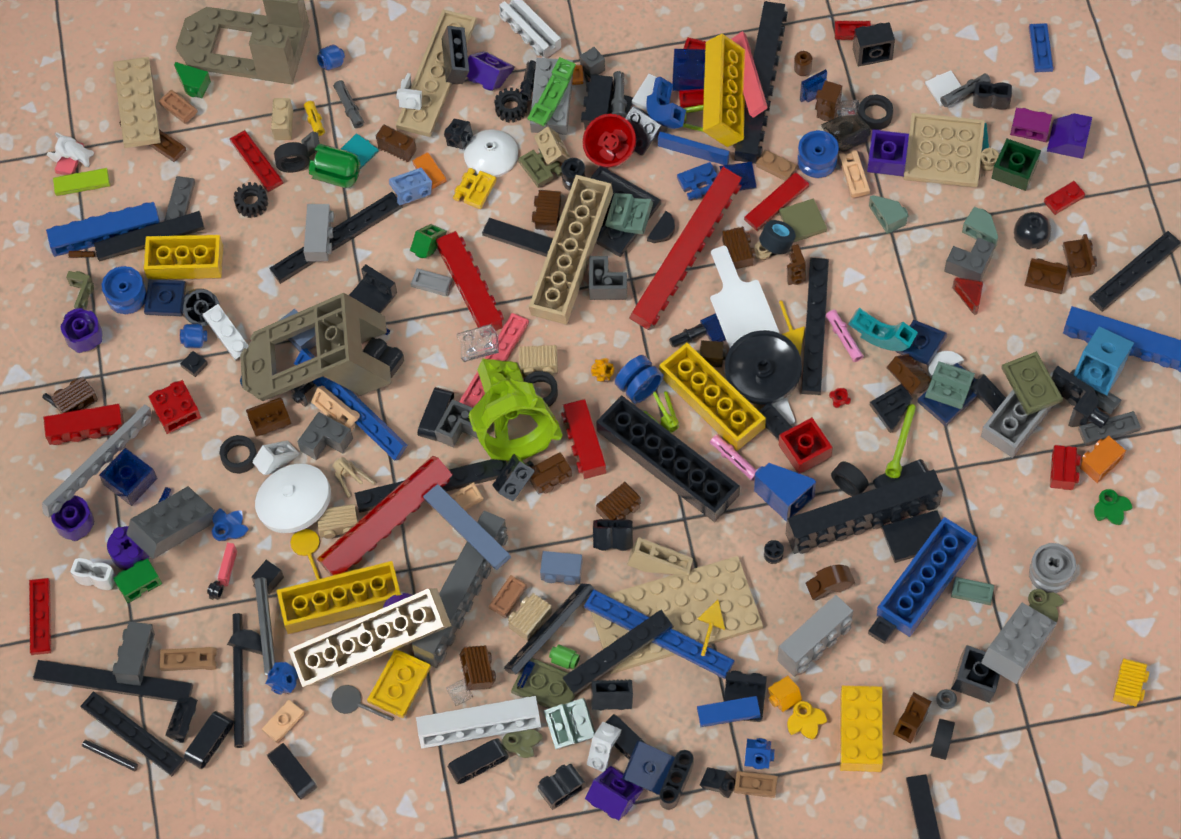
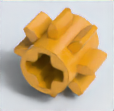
[591,358,614,382]

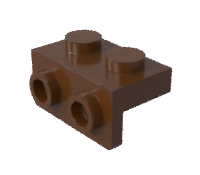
[246,397,292,437]

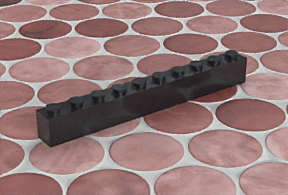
[734,1,788,164]

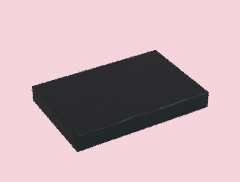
[881,510,942,563]

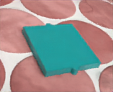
[341,133,379,169]

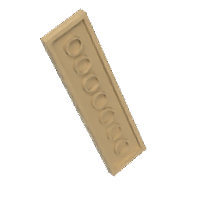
[396,9,477,137]

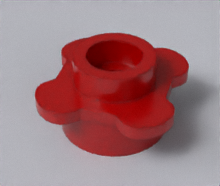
[829,388,851,408]

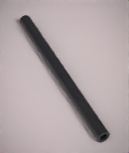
[232,613,244,748]

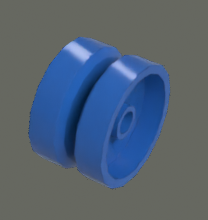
[797,130,839,178]
[102,266,147,314]
[615,355,663,404]

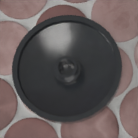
[725,330,802,404]

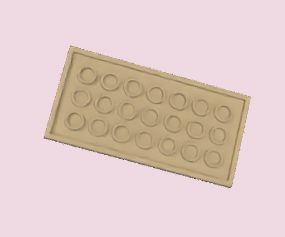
[590,556,763,674]

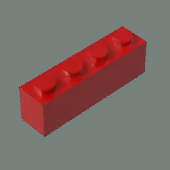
[561,399,606,479]
[43,404,124,445]

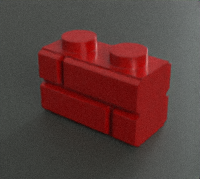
[1050,445,1081,490]

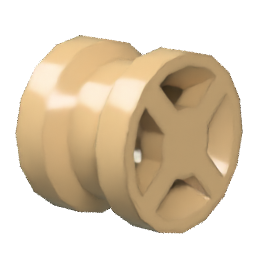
[980,148,999,171]

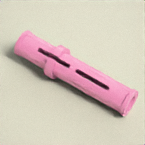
[826,309,864,362]
[710,434,757,481]

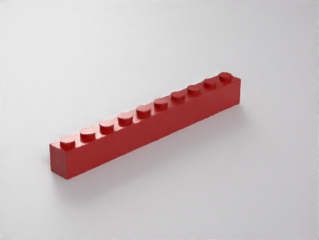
[629,167,742,330]

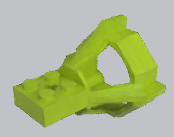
[468,359,563,461]

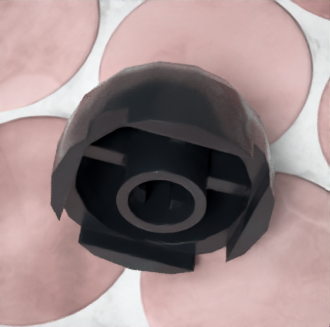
[1014,212,1051,250]
[181,288,219,326]

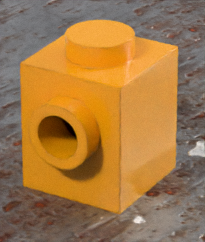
[768,675,802,712]

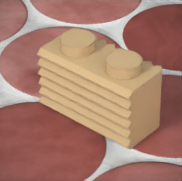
[271,98,293,141]
[519,345,558,376]
[317,504,358,539]
[508,593,552,641]

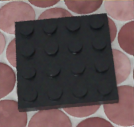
[559,166,661,257]

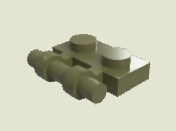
[518,149,562,188]

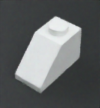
[252,440,299,475]

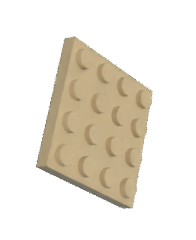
[904,113,985,187]

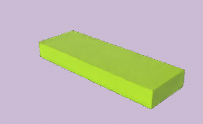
[53,168,110,196]

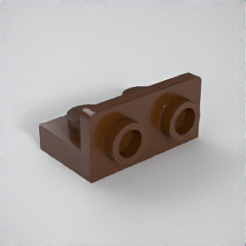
[1062,234,1097,278]
[787,244,806,285]
[1025,258,1068,294]

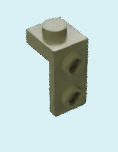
[66,271,94,310]

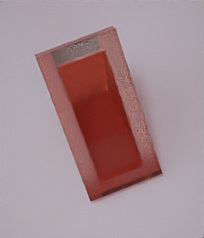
[952,277,983,315]

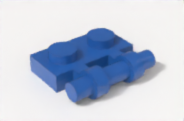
[677,162,717,200]

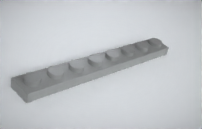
[42,404,151,518]

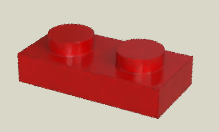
[834,21,871,40]
[1044,181,1085,215]

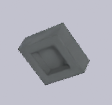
[301,131,320,157]

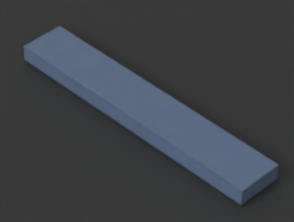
[423,484,511,570]

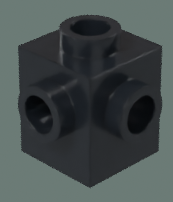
[444,118,473,149]

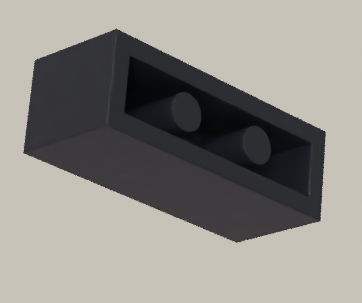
[441,26,469,84]
[581,74,613,130]

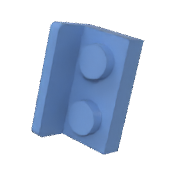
[389,168,432,205]

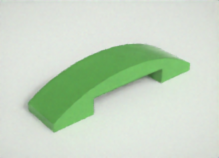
[527,57,576,127]

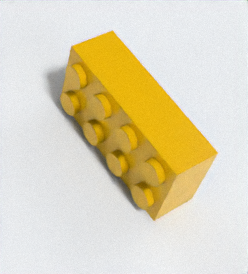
[144,235,223,280]
[840,685,883,772]

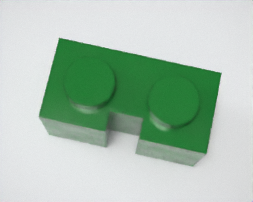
[113,558,162,604]

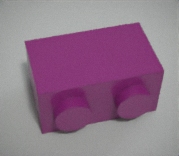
[1010,107,1052,142]

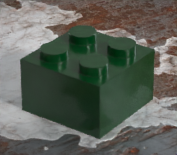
[991,138,1041,191]

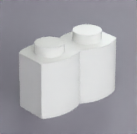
[70,558,116,590]

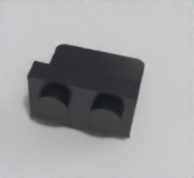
[724,671,767,722]

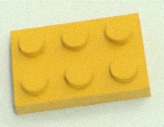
[367,649,431,718]

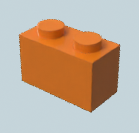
[1080,435,1126,483]

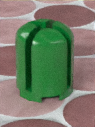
[309,143,360,189]

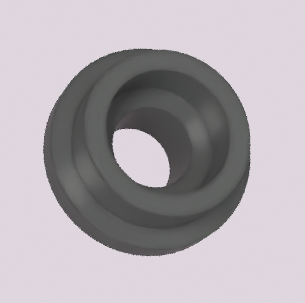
[936,689,957,709]

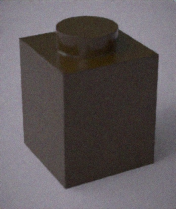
[700,340,727,367]

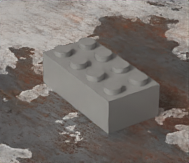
[530,58,573,135]
[981,390,1054,458]
[777,595,853,677]
[981,602,1057,684]

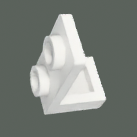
[396,73,422,110]
[587,722,621,772]

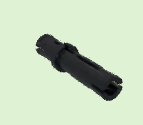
[519,60,536,102]

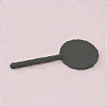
[331,685,394,721]

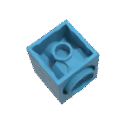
[1074,326,1134,395]

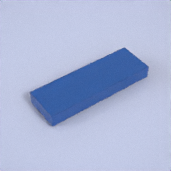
[1029,23,1053,73]
[697,696,760,727]

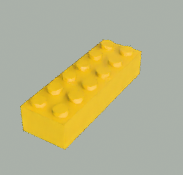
[703,34,745,147]
[659,343,766,451]
[277,561,401,634]

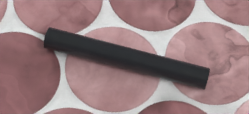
[82,739,138,772]

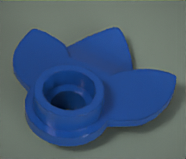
[212,508,249,541]

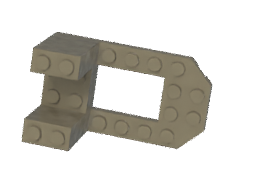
[176,0,310,85]
[240,293,391,401]

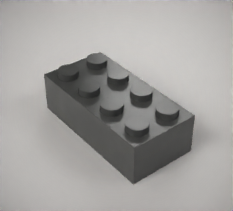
[127,486,215,559]

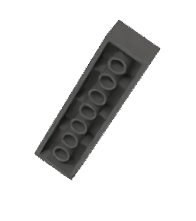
[412,511,508,668]

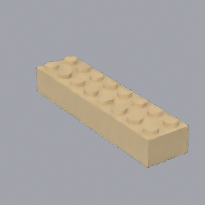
[529,175,613,325]
[288,588,451,687]

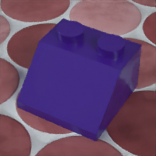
[467,51,515,91]
[1047,113,1092,159]
[585,766,644,821]

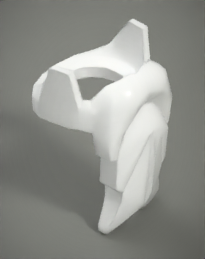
[46,132,94,167]

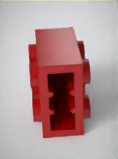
[148,379,201,434]

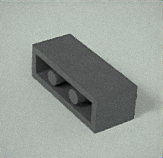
[113,621,155,686]

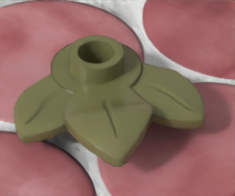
[1028,589,1064,622]
[502,729,542,758]

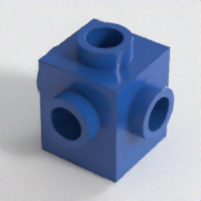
[265,662,298,695]
[744,738,775,769]

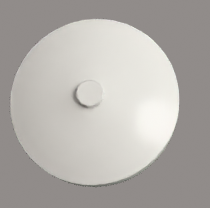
[255,464,331,533]

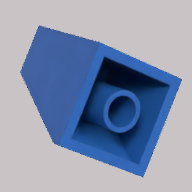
[754,463,816,522]

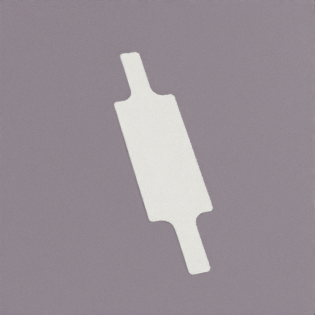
[710,246,795,425]

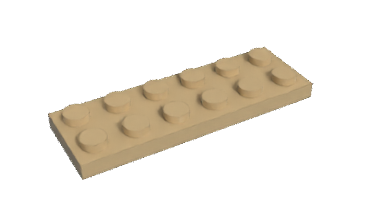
[113,57,161,148]

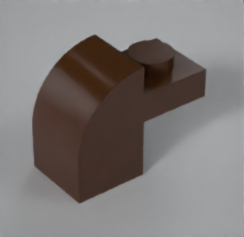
[805,564,855,601]
[893,692,932,744]

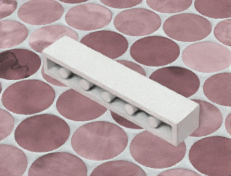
[416,696,541,749]

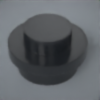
[207,580,224,600]

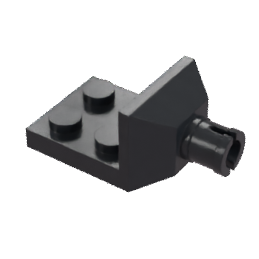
[1052,366,1110,429]

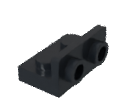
[492,454,534,501]
[165,697,198,743]

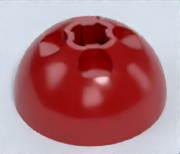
[583,114,636,168]

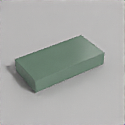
[951,577,994,605]

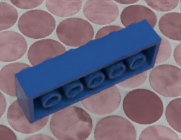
[877,517,978,637]

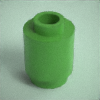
[549,644,580,670]

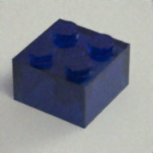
[673,49,706,91]
[99,448,158,506]

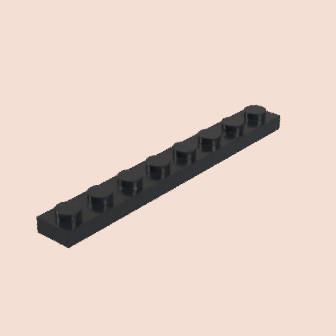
[802,258,829,395]
[354,459,507,513]

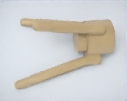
[333,457,376,498]

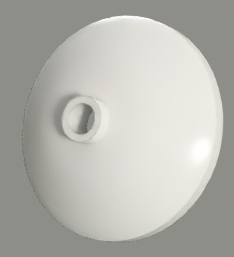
[464,129,518,177]

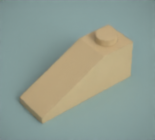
[627,537,693,575]

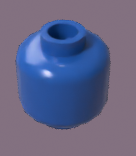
[317,44,345,71]
[180,324,207,349]

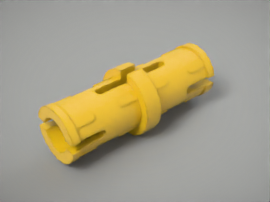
[304,101,325,136]

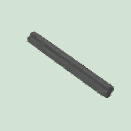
[255,577,275,675]

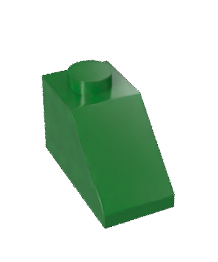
[174,62,211,98]
[410,224,447,258]

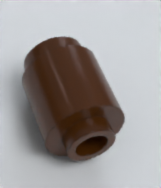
[794,51,813,76]

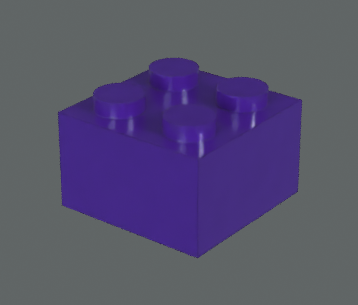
[867,130,909,177]

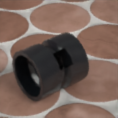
[561,158,586,191]

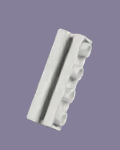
[499,0,561,58]

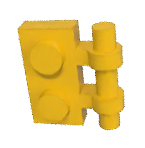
[453,168,497,210]

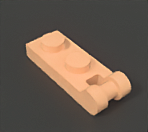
[838,150,870,198]
[311,386,360,432]

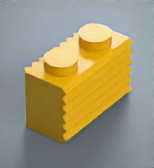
[1113,658,1149,707]

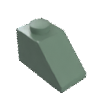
[869,195,908,234]
[962,206,998,249]

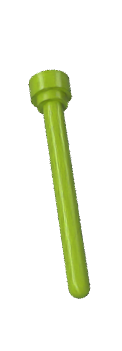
[885,404,916,478]

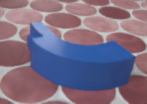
[646,77,686,129]

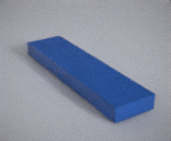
[658,132,729,166]

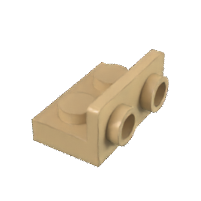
[534,126,570,165]

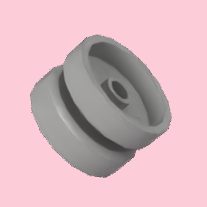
[1029,543,1076,593]

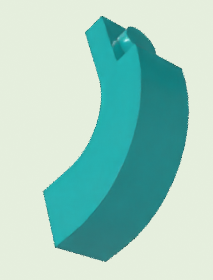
[848,308,918,351]

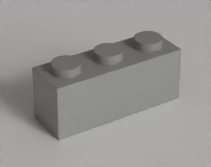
[304,204,334,261]

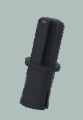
[669,323,706,347]

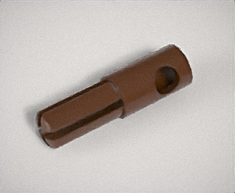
[68,251,95,258]

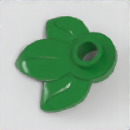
[1094,489,1133,525]

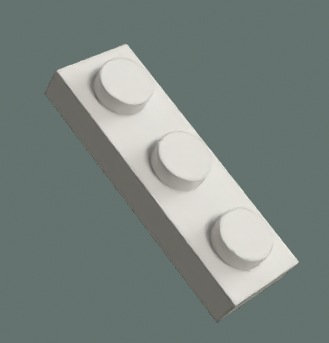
[202,304,248,361]

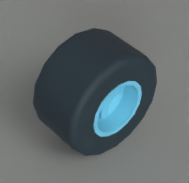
[759,220,796,254]

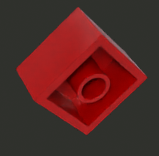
[778,417,833,474]

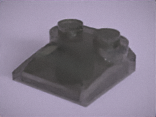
[821,111,871,152]

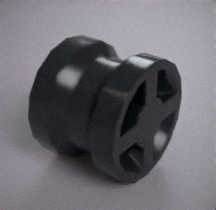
[764,540,784,564]

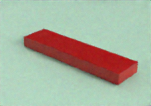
[230,130,283,192]
[744,172,809,231]
[29,578,51,655]

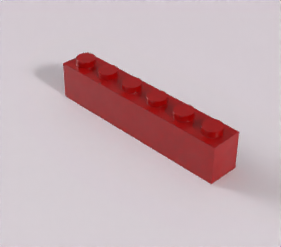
[436,231,504,337]

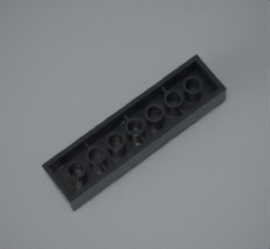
[596,395,740,522]
[785,469,943,554]

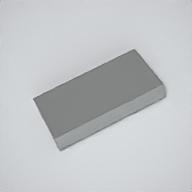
[411,268,452,296]

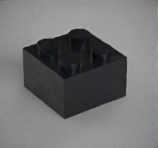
[852,22,895,67]
[951,645,1000,703]

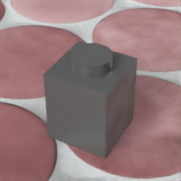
[580,47,605,79]

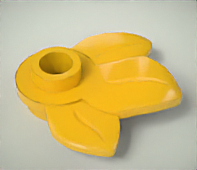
[787,701,827,740]

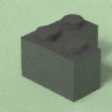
[944,238,995,285]
[589,256,627,300]
[435,399,478,448]
[297,412,353,460]

